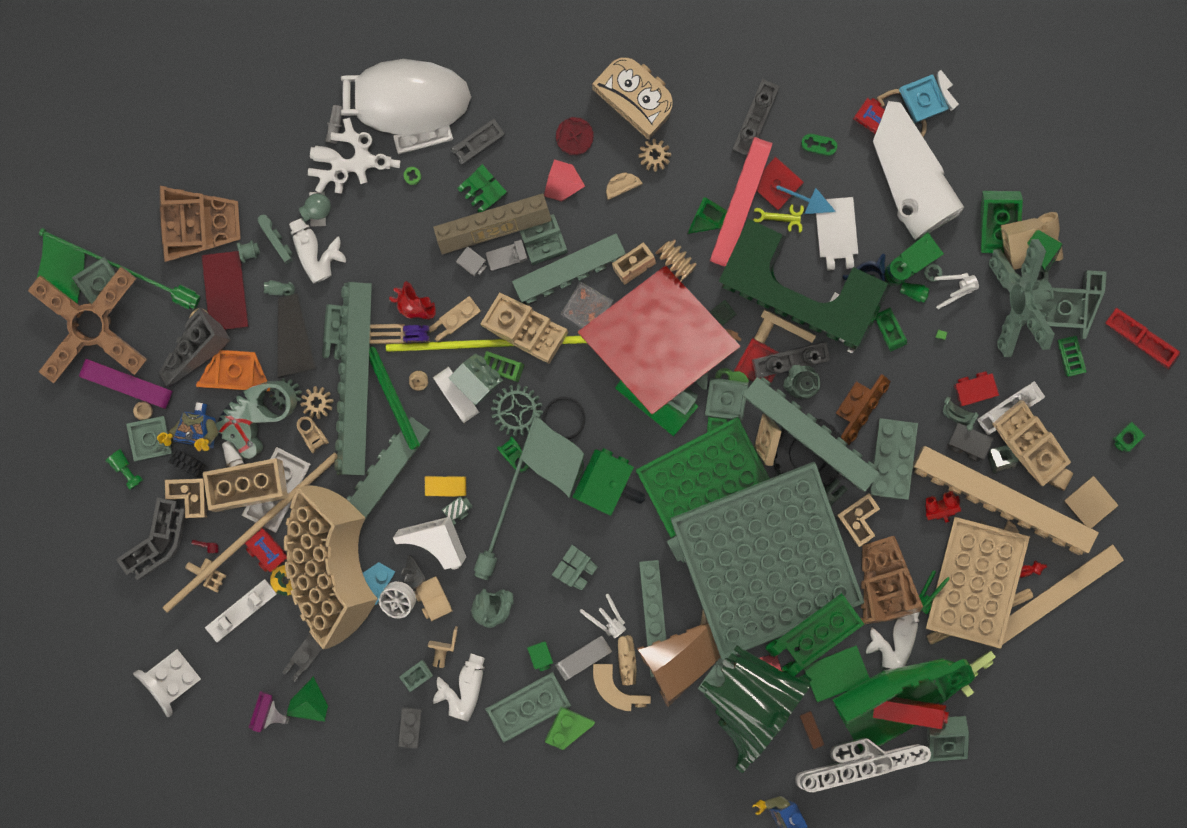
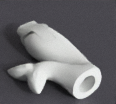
[289,218,346,284]
[866,612,920,670]
[433,654,485,722]

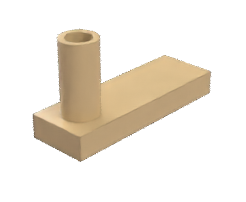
[754,309,816,343]

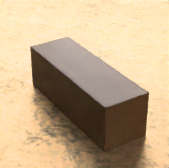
[799,711,825,749]

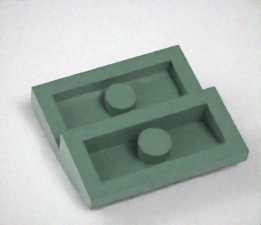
[520,214,568,266]

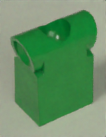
[884,233,944,286]

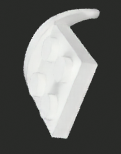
[133,649,201,717]

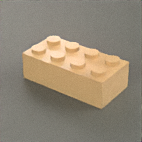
[203,458,288,512]

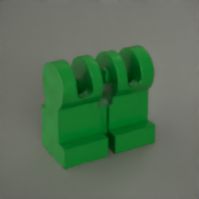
[457,164,508,213]

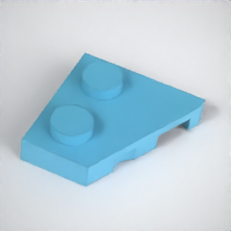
[363,562,395,605]

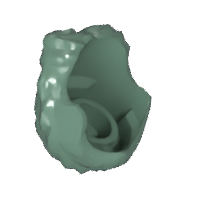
[783,365,820,400]

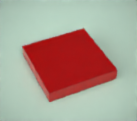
[734,338,779,383]

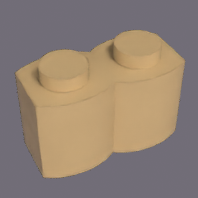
[414,576,453,621]

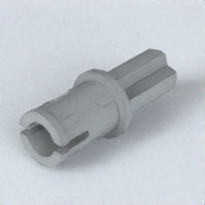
[325,105,343,144]

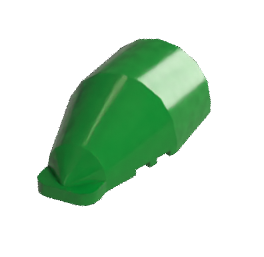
[832,658,975,752]

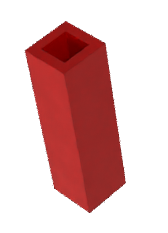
[873,697,949,729]

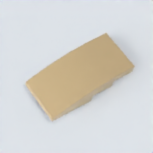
[480,293,568,364]
[992,400,1071,486]

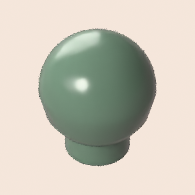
[299,193,331,222]

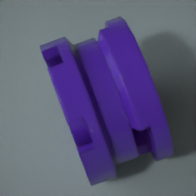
[403,325,429,342]

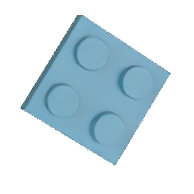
[899,74,949,124]

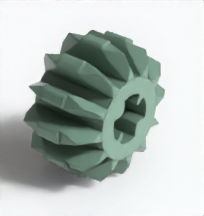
[269,378,302,410]

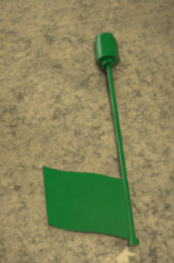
[37,228,201,310]

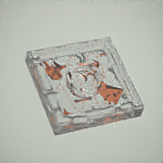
[561,282,613,327]

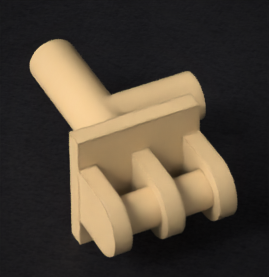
[185,558,227,593]

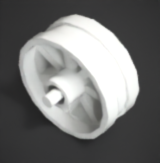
[379,581,416,618]

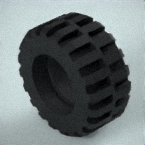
[773,418,842,487]

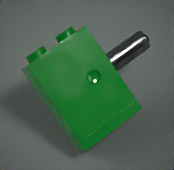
[572,448,645,516]

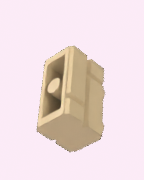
[612,242,656,285]

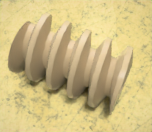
[655,240,697,282]

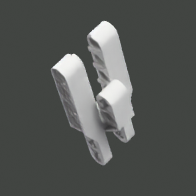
[795,738,931,792]

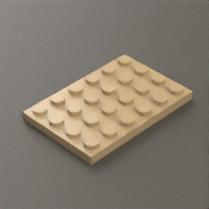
[926,517,1030,649]

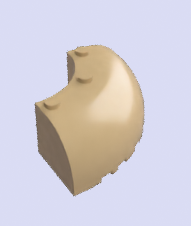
[284,486,378,650]

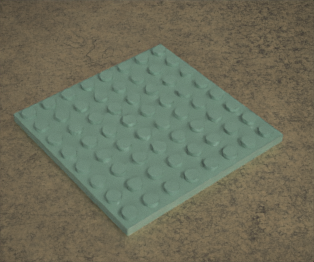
[670,462,864,660]

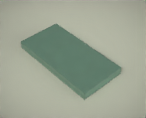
[486,672,571,743]

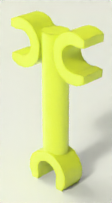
[753,205,804,233]

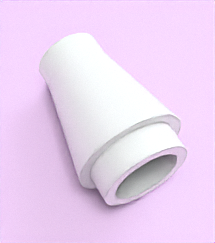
[222,441,244,467]

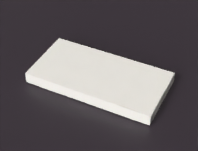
[242,447,311,533]

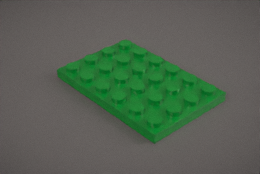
[636,417,770,538]

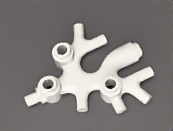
[308,118,400,194]

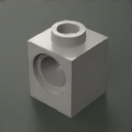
[456,246,487,277]

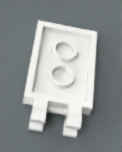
[816,197,858,271]

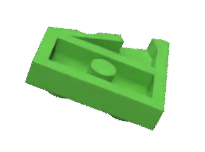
[545,707,595,750]

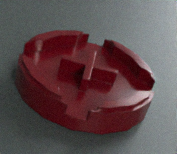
[556,117,594,156]

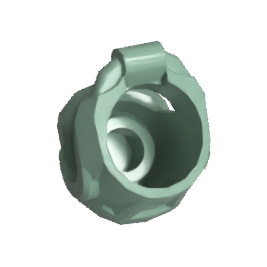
[471,589,514,628]

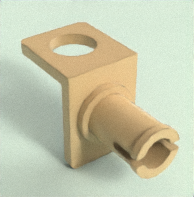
[428,626,458,668]

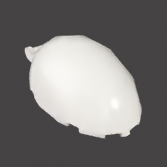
[341,59,471,135]

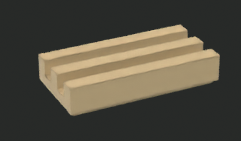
[369,324,405,344]

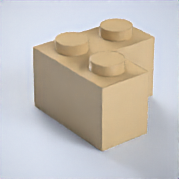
[165,479,207,518]
[836,493,880,547]

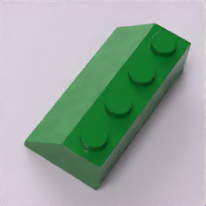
[615,380,698,437]

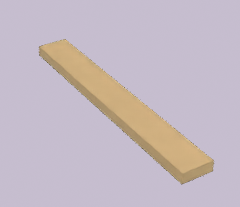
[1002,544,1124,645]

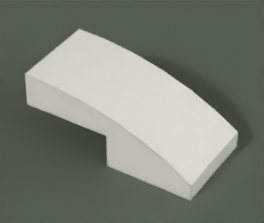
[936,70,959,111]

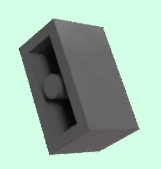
[947,423,993,462]
[398,707,422,748]

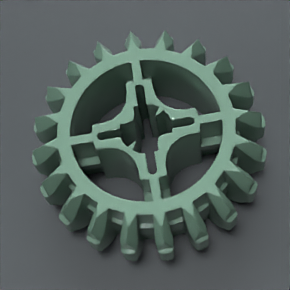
[491,385,543,436]

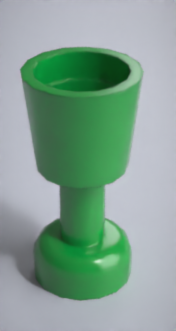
[105,449,143,490]

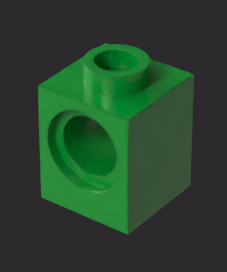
[1113,422,1145,452]
[527,641,553,672]

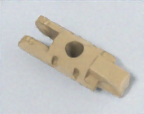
[618,635,637,685]

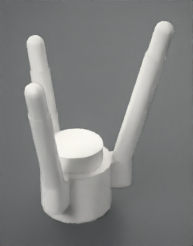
[934,273,979,309]
[580,594,626,638]

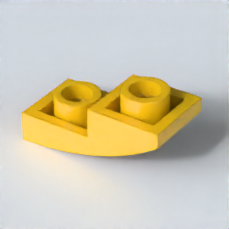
[425,476,466,496]

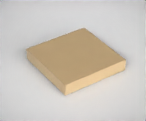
[754,413,781,466]
[1064,476,1118,528]

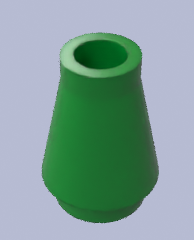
[900,282,930,303]

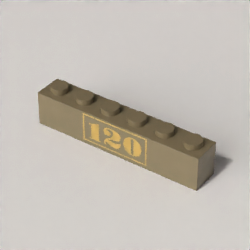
[433,193,551,254]

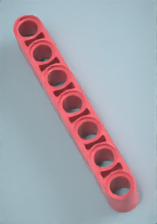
[710,137,773,267]

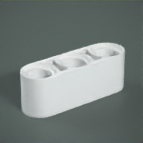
[433,367,479,423]

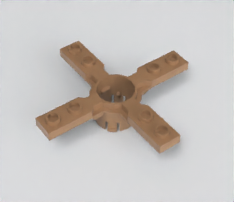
[28,266,147,383]

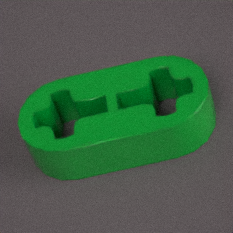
[801,134,837,156]

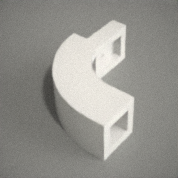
[977,381,1045,435]

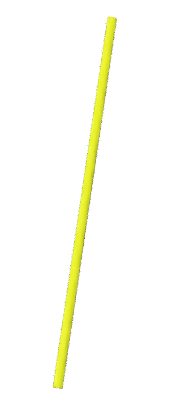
[386,336,587,352]

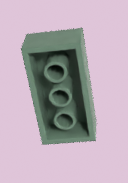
[869,418,918,500]

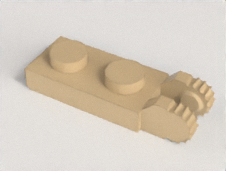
[429,296,481,342]

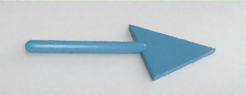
[776,186,836,214]

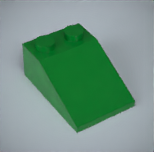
[981,191,1023,253]

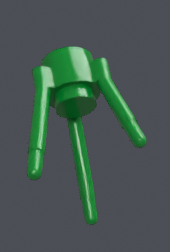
[919,570,950,614]

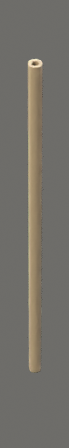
[162,452,337,613]

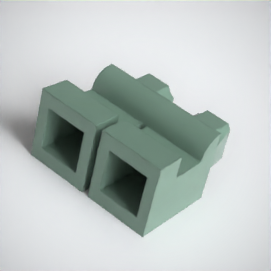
[552,545,597,590]

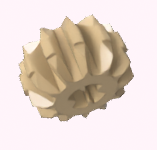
[639,139,671,172]
[301,386,334,419]

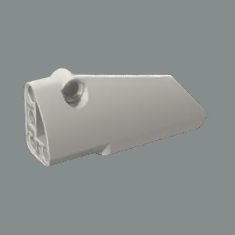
[873,101,964,240]

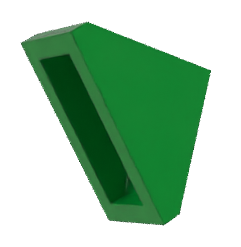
[687,197,727,234]
[1027,230,1062,272]
[287,676,328,722]

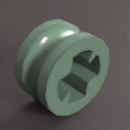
[924,264,942,282]

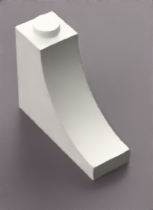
[393,517,466,570]

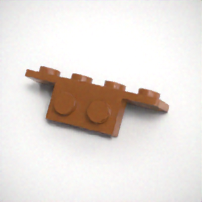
[836,374,891,445]

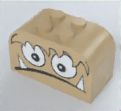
[592,58,673,140]

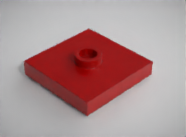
[756,157,804,211]

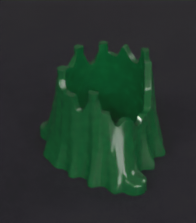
[700,645,812,774]

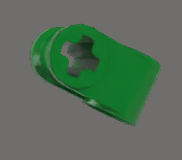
[497,436,529,473]

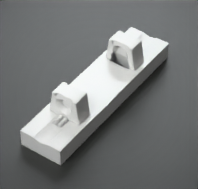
[205,579,277,642]

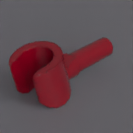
[192,540,218,553]

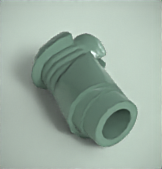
[264,280,295,296]

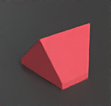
[544,160,585,202]

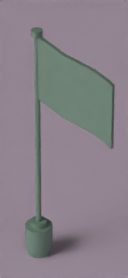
[474,411,585,580]

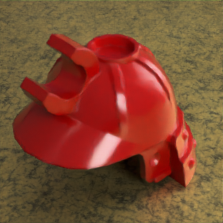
[389,281,436,319]

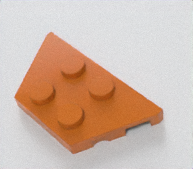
[196,350,271,392]

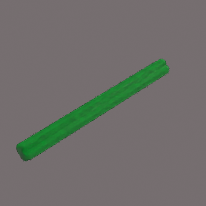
[369,347,420,450]

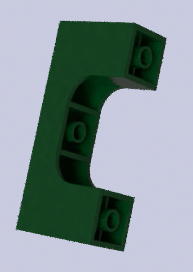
[718,219,891,350]

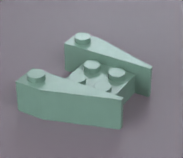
[1037,268,1106,339]

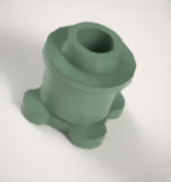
[237,240,260,263]

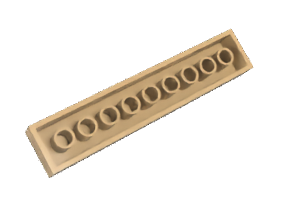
[913,446,1099,555]

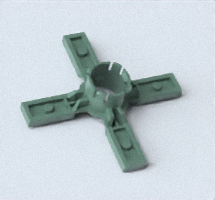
[989,239,1055,357]

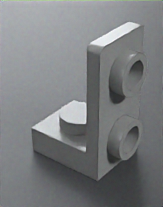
[486,240,527,271]

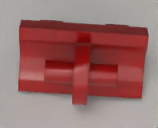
[925,491,961,523]

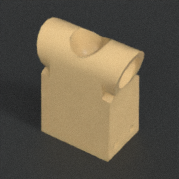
[1001,212,1063,270]

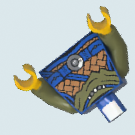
[157,402,218,451]
[752,796,808,828]

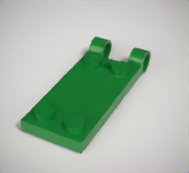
[766,593,864,677]

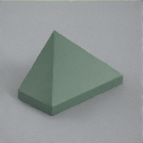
[399,659,433,692]

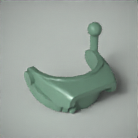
[943,396,979,431]

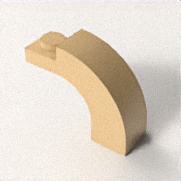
[593,664,651,711]

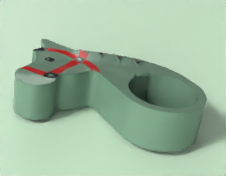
[216,381,297,459]

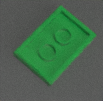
[804,645,869,702]

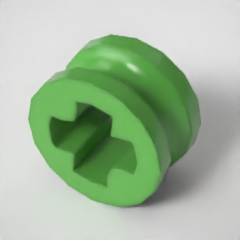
[404,167,421,185]

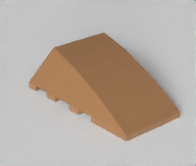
[160,186,240,262]
[861,536,923,625]
[637,622,720,707]

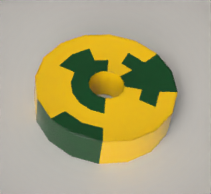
[270,565,293,596]

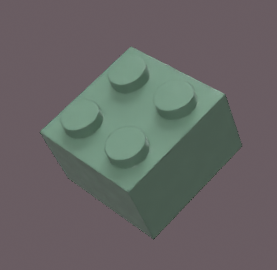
[449,353,503,405]

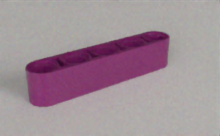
[79,359,173,409]

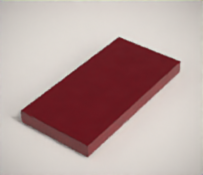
[201,251,249,330]

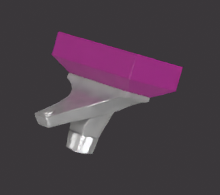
[248,691,290,732]

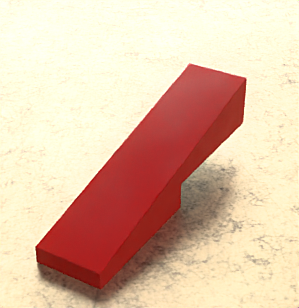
[1105,308,1180,370]

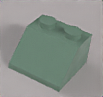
[927,716,969,762]

